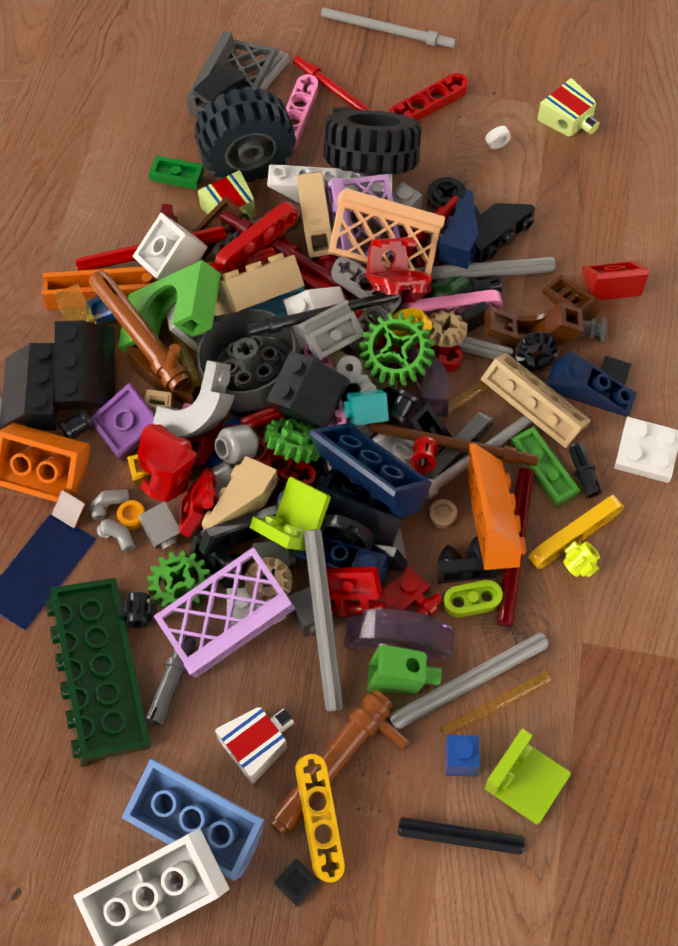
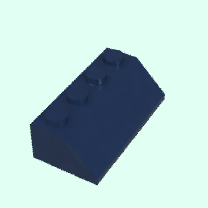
[310,423,432,517]

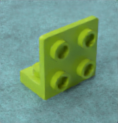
[249,477,331,551]
[484,728,571,825]

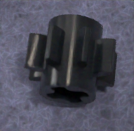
[119,592,157,628]

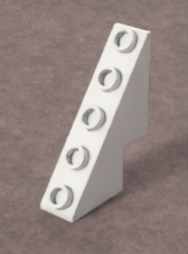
[267,164,392,215]

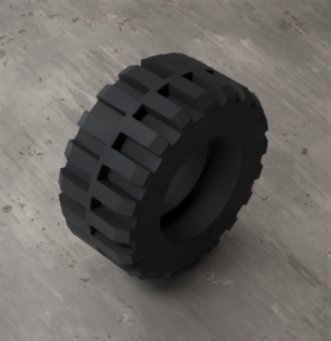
[323,110,422,175]

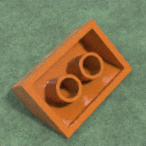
[0,423,91,502]

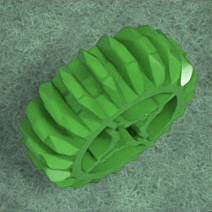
[360,312,435,387]

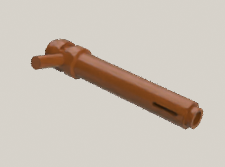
[90,270,190,392]
[269,690,410,835]

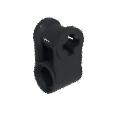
[382,386,420,425]

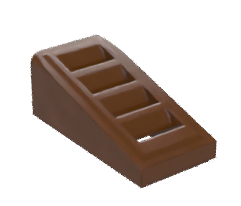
[542,275,599,321]

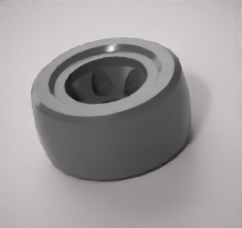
[197,309,302,417]

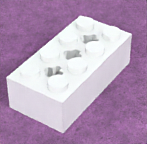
[74,828,230,946]

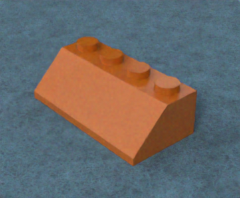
[467,443,526,570]

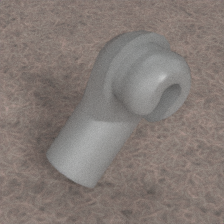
[89,489,129,520]

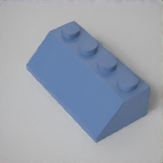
[122,758,265,881]

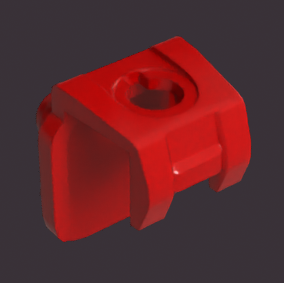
[366,237,432,295]
[138,424,197,502]

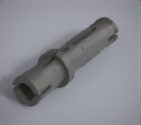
[145,634,196,726]

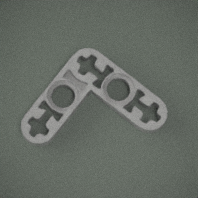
[331,257,401,351]

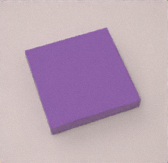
[90,383,155,460]

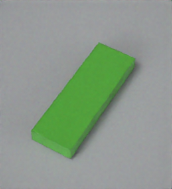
[510,426,581,508]

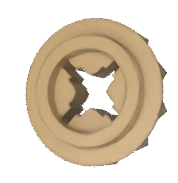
[428,309,467,347]
[245,557,292,602]

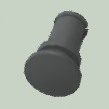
[579,317,608,343]

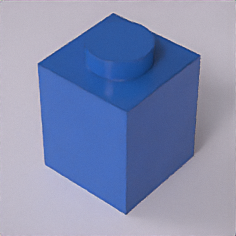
[445,735,480,776]

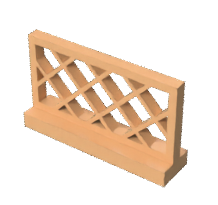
[328,188,445,274]

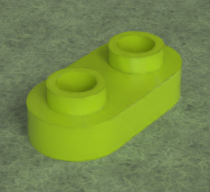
[443,580,503,618]

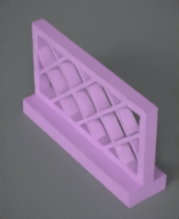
[325,174,400,284]
[154,547,296,678]

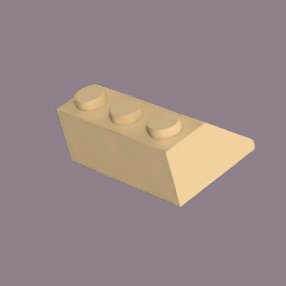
[214,253,305,316]

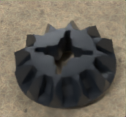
[427,177,467,209]
[515,331,558,372]

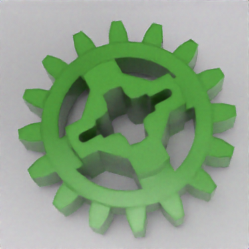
[263,418,321,464]
[147,550,212,615]

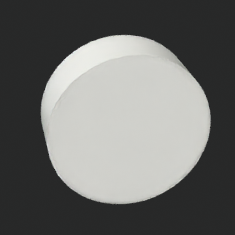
[485,126,511,149]

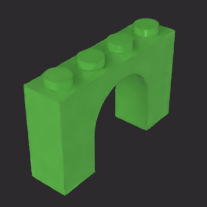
[117,260,221,354]

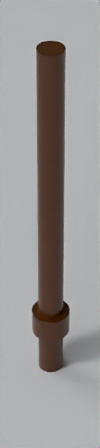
[369,422,539,466]

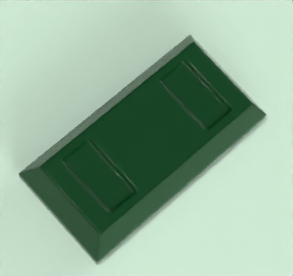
[421,276,470,299]

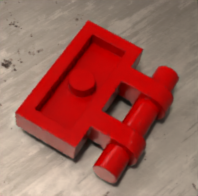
[179,468,217,538]
[326,567,387,617]
[375,567,444,640]

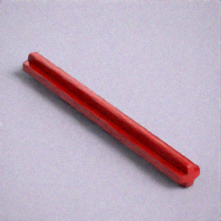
[76,226,227,271]

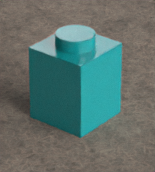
[343,389,389,425]

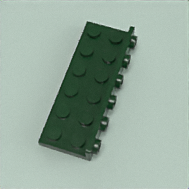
[45,578,151,767]

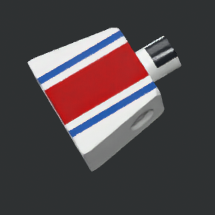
[215,707,294,785]

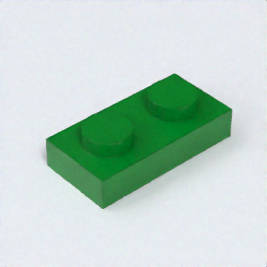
[148,155,204,190]

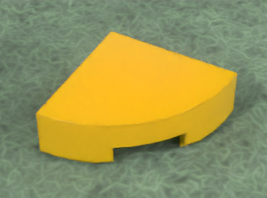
[127,454,150,485]

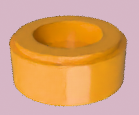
[117,500,146,530]

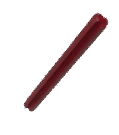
[497,467,534,627]

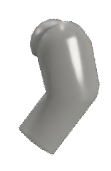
[97,519,136,553]

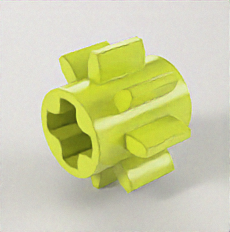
[563,541,600,577]

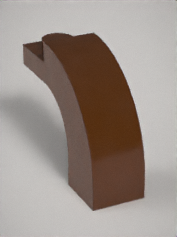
[484,301,584,351]

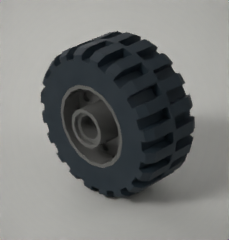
[194,87,296,183]

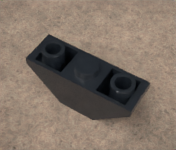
[475,203,535,263]

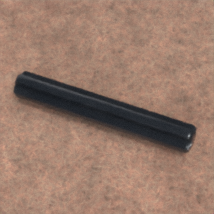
[398,817,525,855]

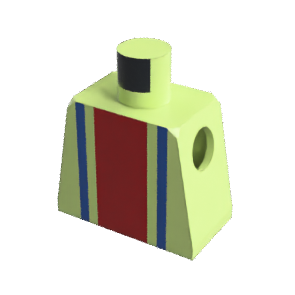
[537,78,600,136]
[198,170,256,222]

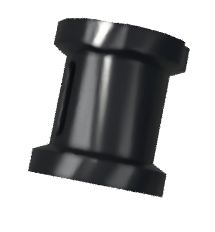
[58,408,95,440]

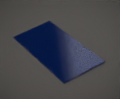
[0,512,96,630]

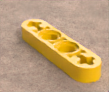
[528,495,624,569]
[295,754,345,882]

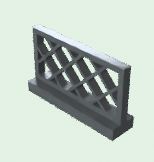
[186,31,278,117]

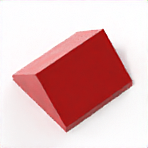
[582,261,649,300]

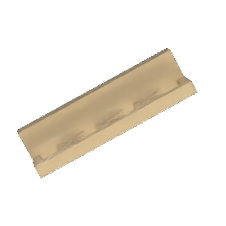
[480,353,591,448]

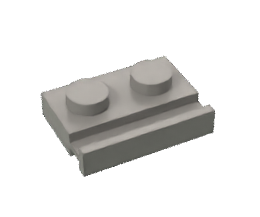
[298,300,364,360]

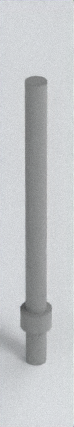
[321,7,456,48]
[425,415,531,499]

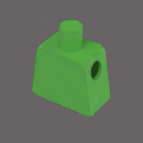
[367,644,442,695]

